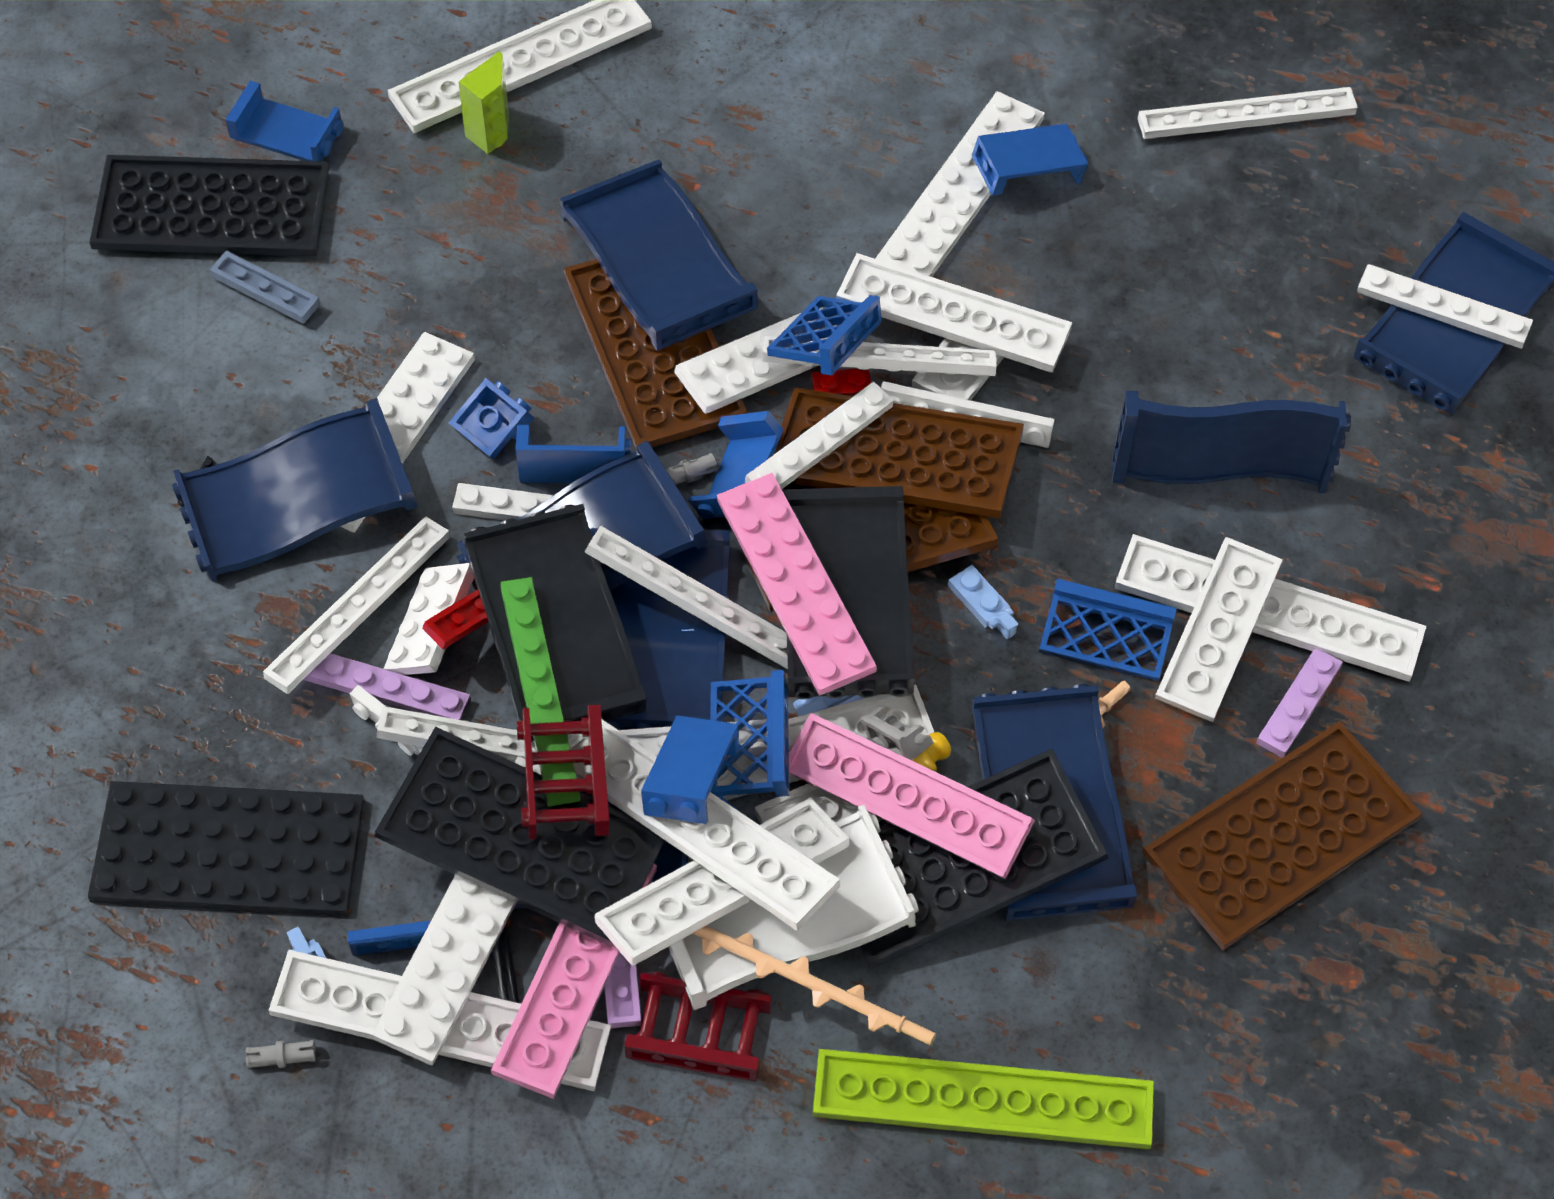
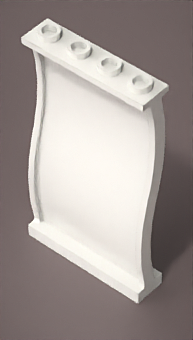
[668,805,919,1010]

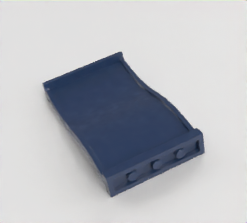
[560,159,758,351]
[1353,212,1554,416]
[1112,391,1351,493]
[172,398,418,582]
[456,441,708,592]
[607,530,730,730]
[971,684,1137,921]

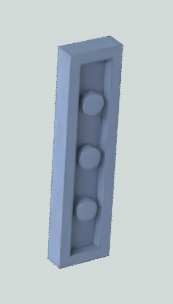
[209,251,320,324]

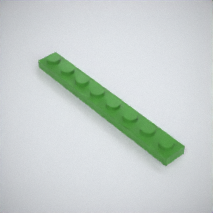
[501,577,580,806]

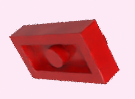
[811,368,871,396]

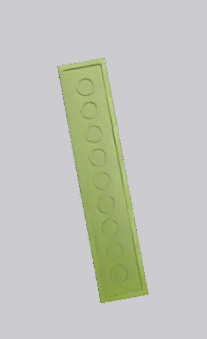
[813,1049,1154,1150]

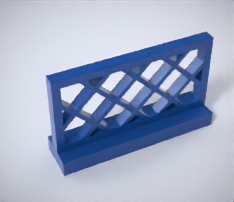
[767,295,881,375]
[1039,579,1177,682]
[710,670,789,797]

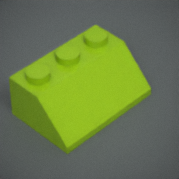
[458,51,509,154]

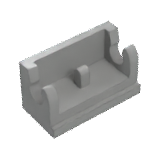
[860,705,933,761]

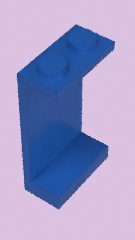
[225,81,344,161]
[972,124,1088,196]
[688,411,784,519]
[516,425,632,483]
[641,716,740,824]

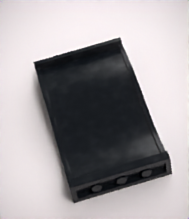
[782,486,914,700]
[464,504,647,742]

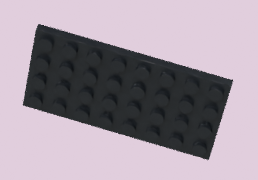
[89,155,329,256]
[375,726,666,947]
[861,748,1108,969]
[87,781,364,916]

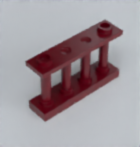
[517,705,609,839]
[624,972,771,1082]

